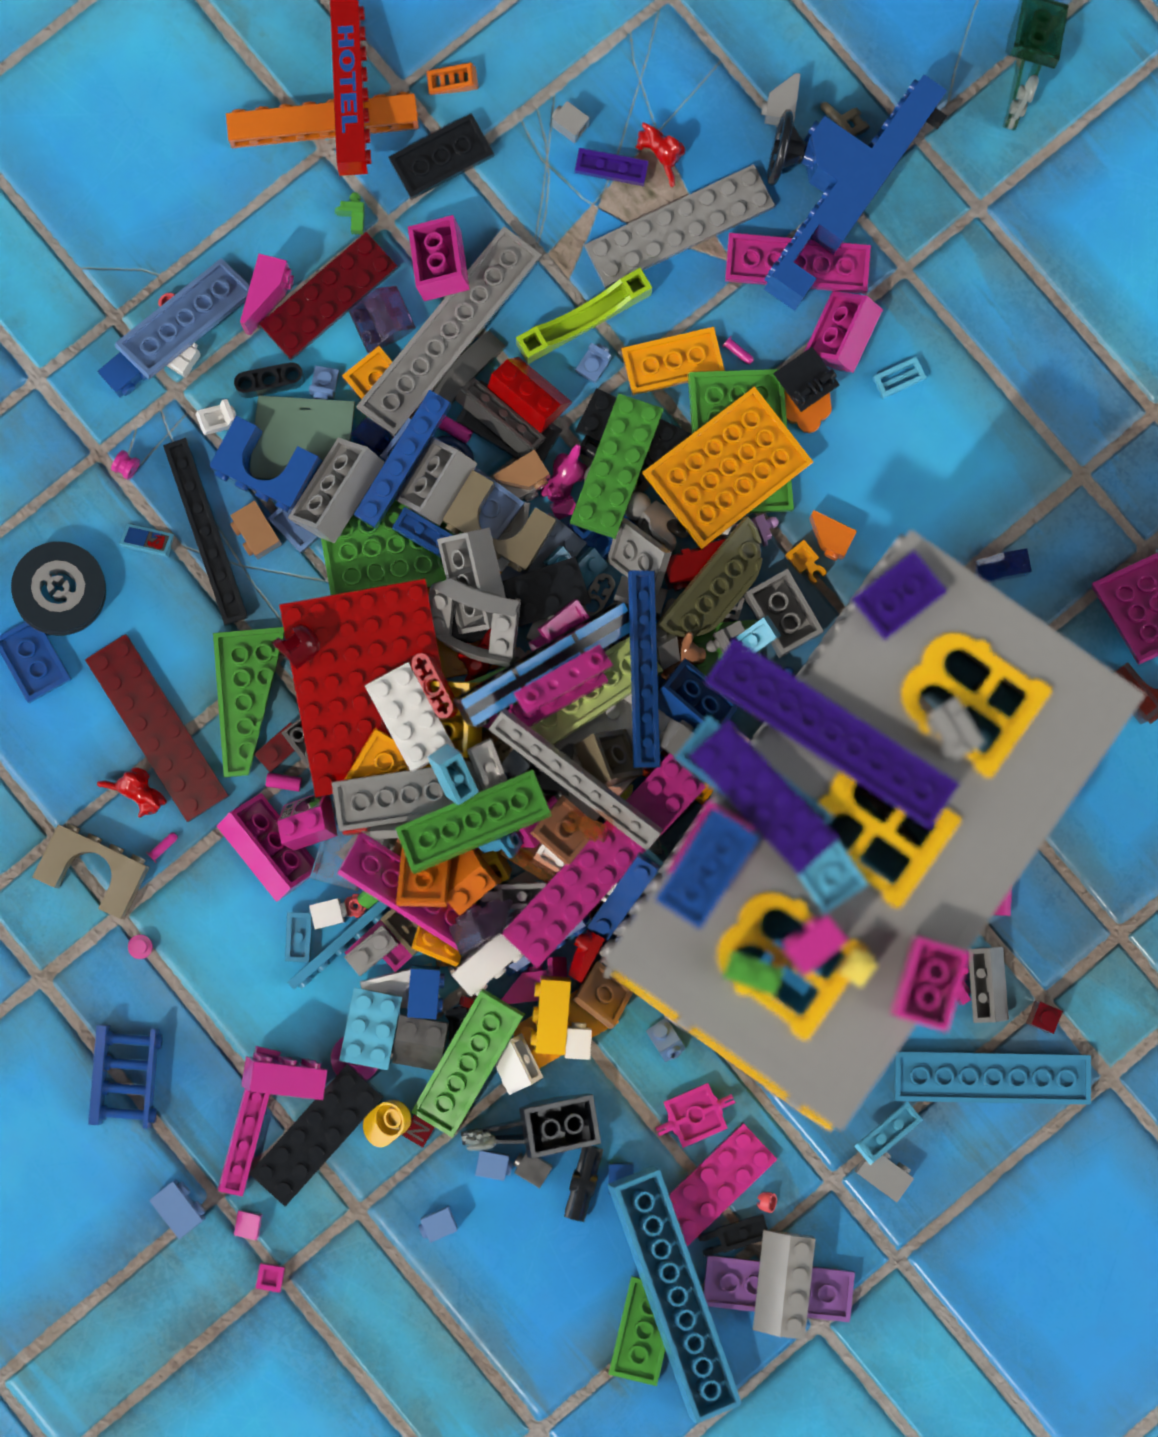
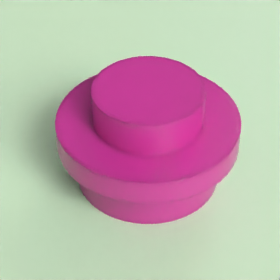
[128,935,153,959]

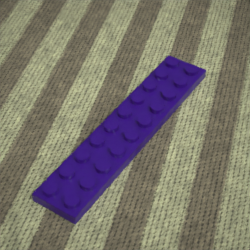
[705,638,960,829]

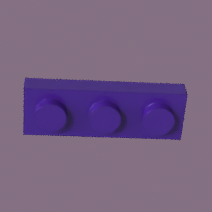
[575,148,649,186]

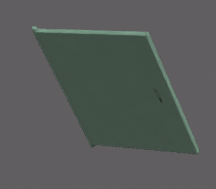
[250,396,355,480]

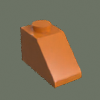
[809,510,857,561]

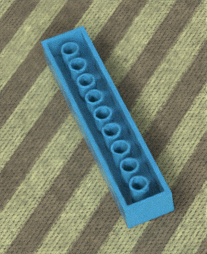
[607,1166,742,1424]

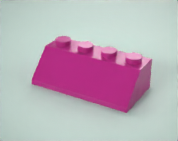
[217,793,321,902]

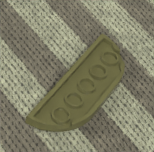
[656,517,763,637]

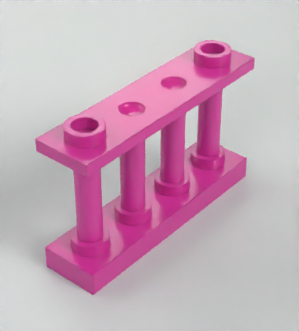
[511,644,613,727]

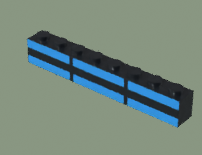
[453,602,630,728]

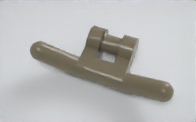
[820,102,870,137]

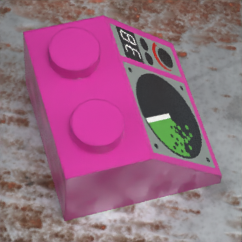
[277,794,338,851]

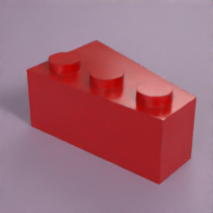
[664,539,726,591]

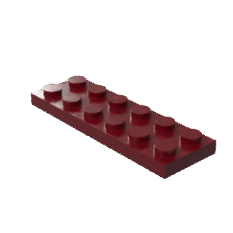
[259,232,398,361]

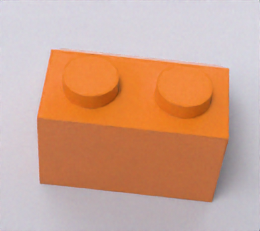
[447,849,502,916]

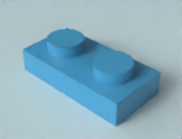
[285,912,312,962]

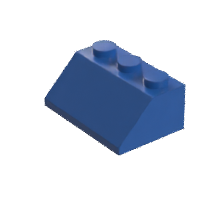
[658,658,739,733]

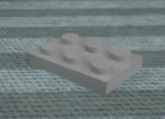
[607,518,672,595]

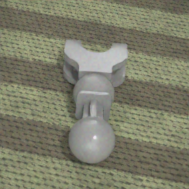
[584,465,690,552]

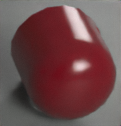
[272,625,320,669]

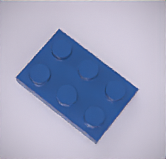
[0,622,72,703]

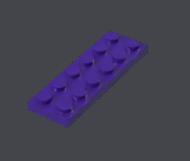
[689,720,839,876]

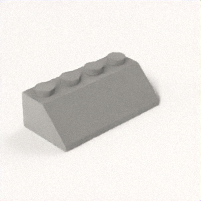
[288,438,385,543]
[437,527,506,634]
[753,1230,815,1340]

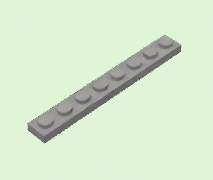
[489,708,663,850]

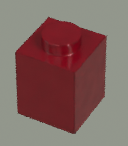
[1026,1001,1063,1034]

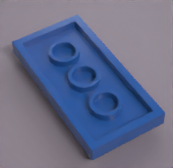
[655,808,759,930]

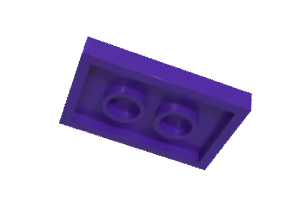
[851,550,948,641]

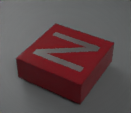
[402,1115,435,1148]

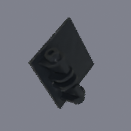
[773,347,840,412]

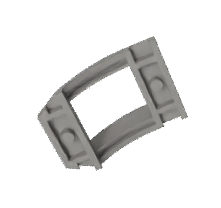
[429,577,521,667]

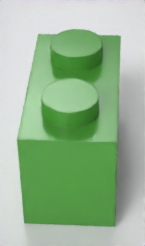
[722,952,784,996]

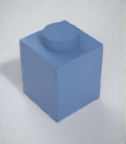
[475,1150,513,1181]
[418,1205,458,1243]

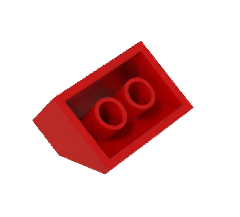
[487,357,572,433]

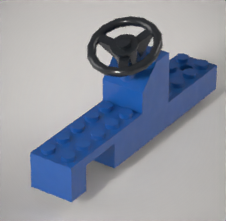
[764,74,947,311]

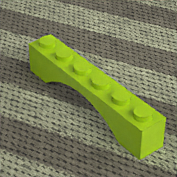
[516,268,652,364]

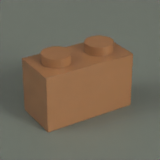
[230,501,282,560]

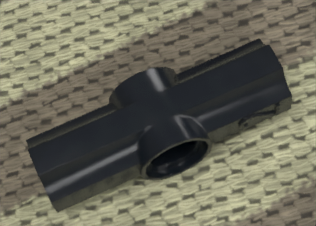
[564,1146,603,1222]

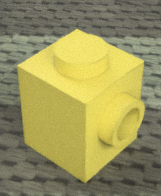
[836,948,878,988]

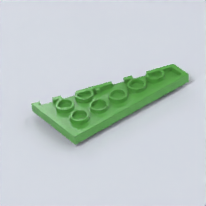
[213,627,285,778]

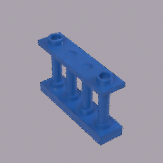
[88,1025,163,1129]

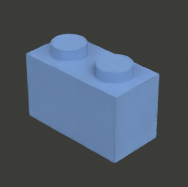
[149,1180,206,1239]

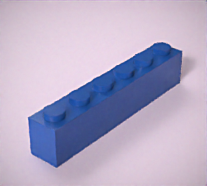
[354,390,451,530]

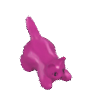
[540,444,587,502]

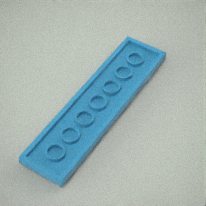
[894,1051,1091,1105]

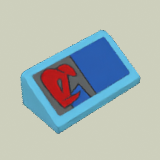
[119,524,174,558]

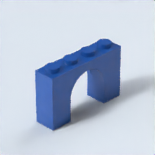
[209,416,323,513]

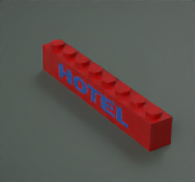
[330,0,372,176]

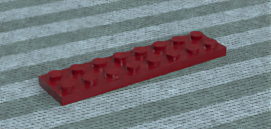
[85,634,229,822]

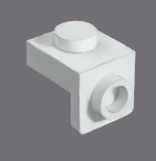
[196,399,236,436]

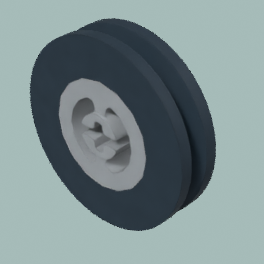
[11,542,106,636]

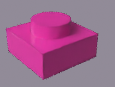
[255,1263,285,1293]

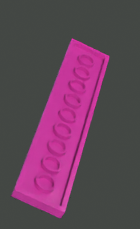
[501,753,706,968]

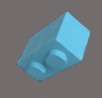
[427,744,479,805]

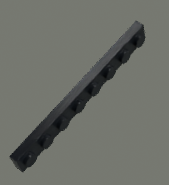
[163,438,248,626]

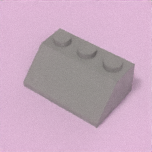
[395,438,478,526]

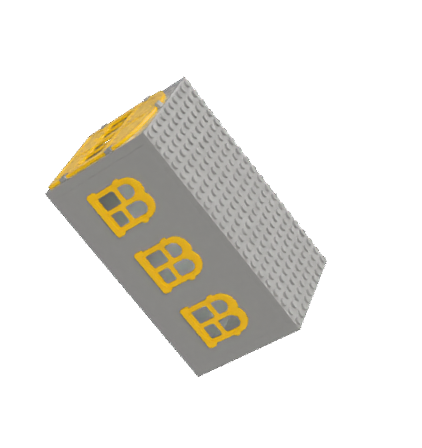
[598,530,1146,1131]

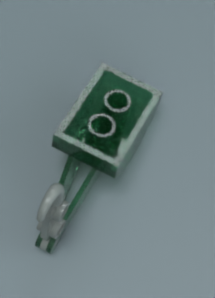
[1003,0,1069,131]

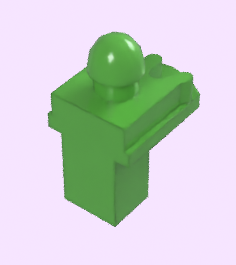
[335,192,365,235]

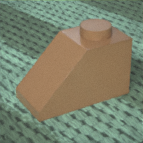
[493,450,550,490]

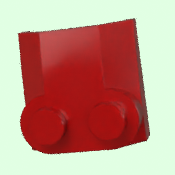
[568,930,605,983]

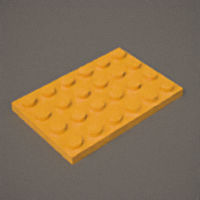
[642,386,813,549]

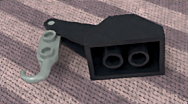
[461,1094,601,1159]

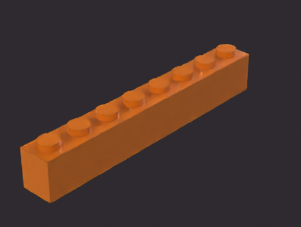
[226,92,419,148]

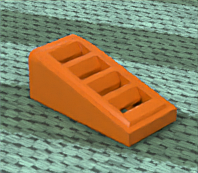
[426,62,479,95]

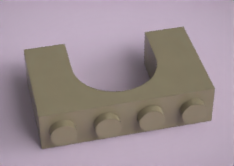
[443,470,557,573]
[32,823,150,920]

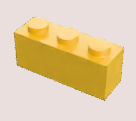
[530,975,571,1055]

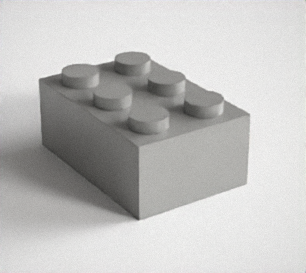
[744,569,824,658]

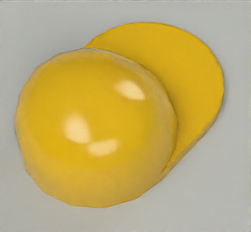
[363,1100,412,1147]

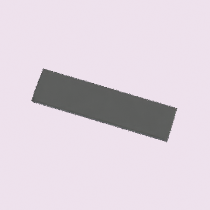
[455,377,546,457]

